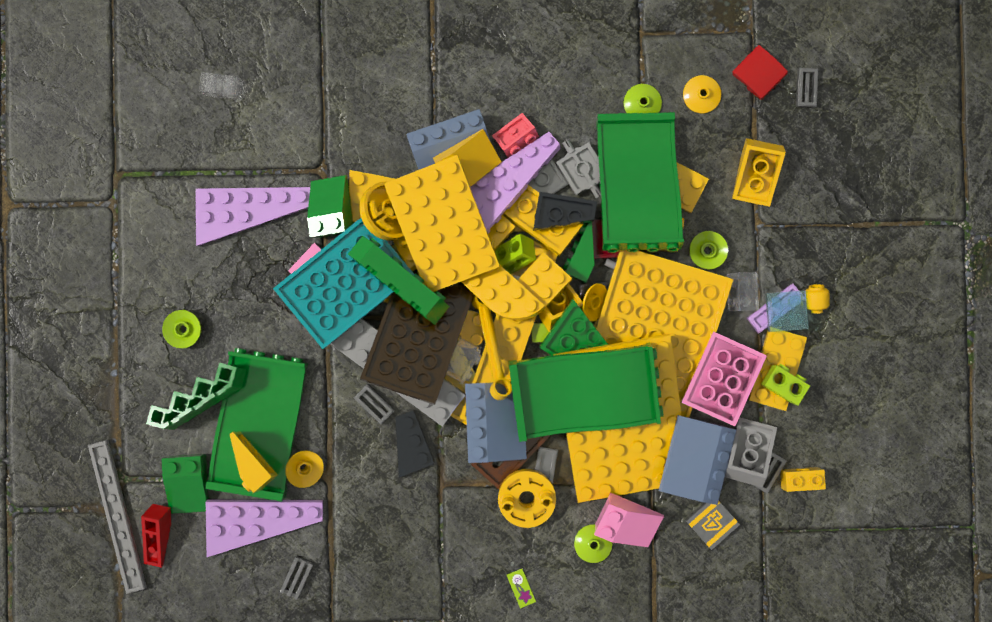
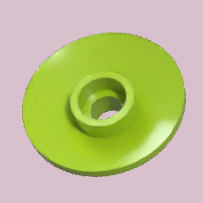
[624,84,662,113]
[689,231,728,269]
[162,310,201,348]
[574,524,612,563]

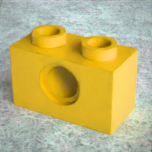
[780,467,826,492]

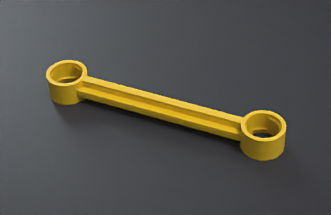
[471,295,512,400]

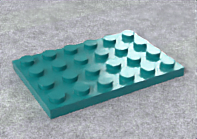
[273,218,414,350]

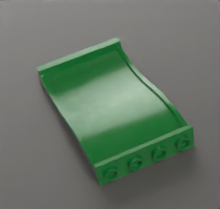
[596,112,684,253]
[509,342,664,442]
[206,348,308,501]

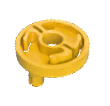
[360,182,404,241]
[498,469,556,528]

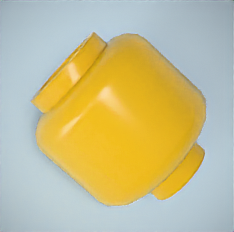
[804,284,830,314]

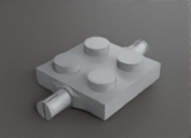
[556,139,601,198]

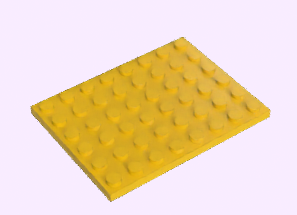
[596,250,733,418]
[553,334,682,503]

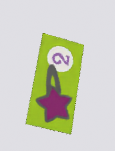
[507,569,536,608]

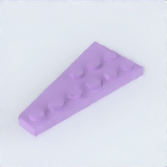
[470,132,561,233]
[196,187,310,246]
[206,500,323,557]

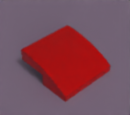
[732,45,788,100]

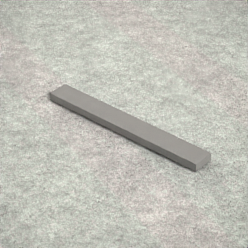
[88,440,147,594]

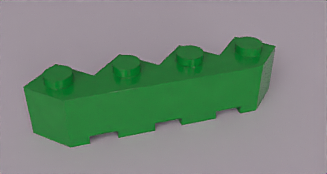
[348,236,450,325]
[146,363,247,430]

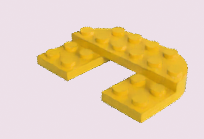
[461,215,573,320]

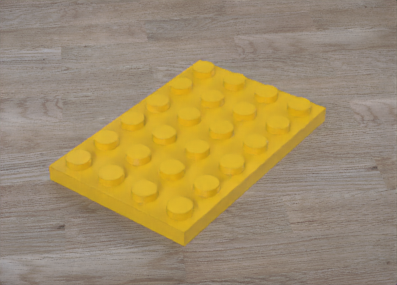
[384,155,500,292]

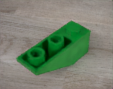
[563,222,594,283]

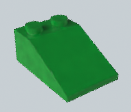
[307,175,353,238]
[161,454,209,514]

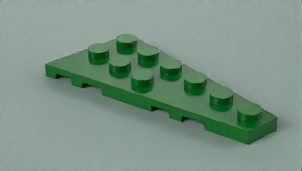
[540,299,608,356]

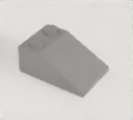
[725,417,777,487]

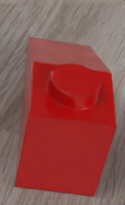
[141,504,171,568]

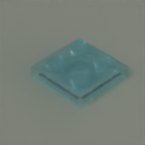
[765,290,809,332]

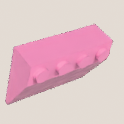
[682,332,767,426]

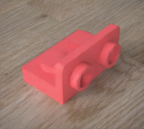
[492,113,539,158]

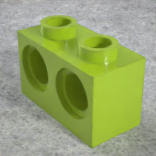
[495,234,536,274]
[761,364,810,406]

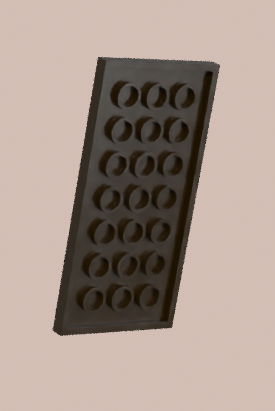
[360,263,474,405]

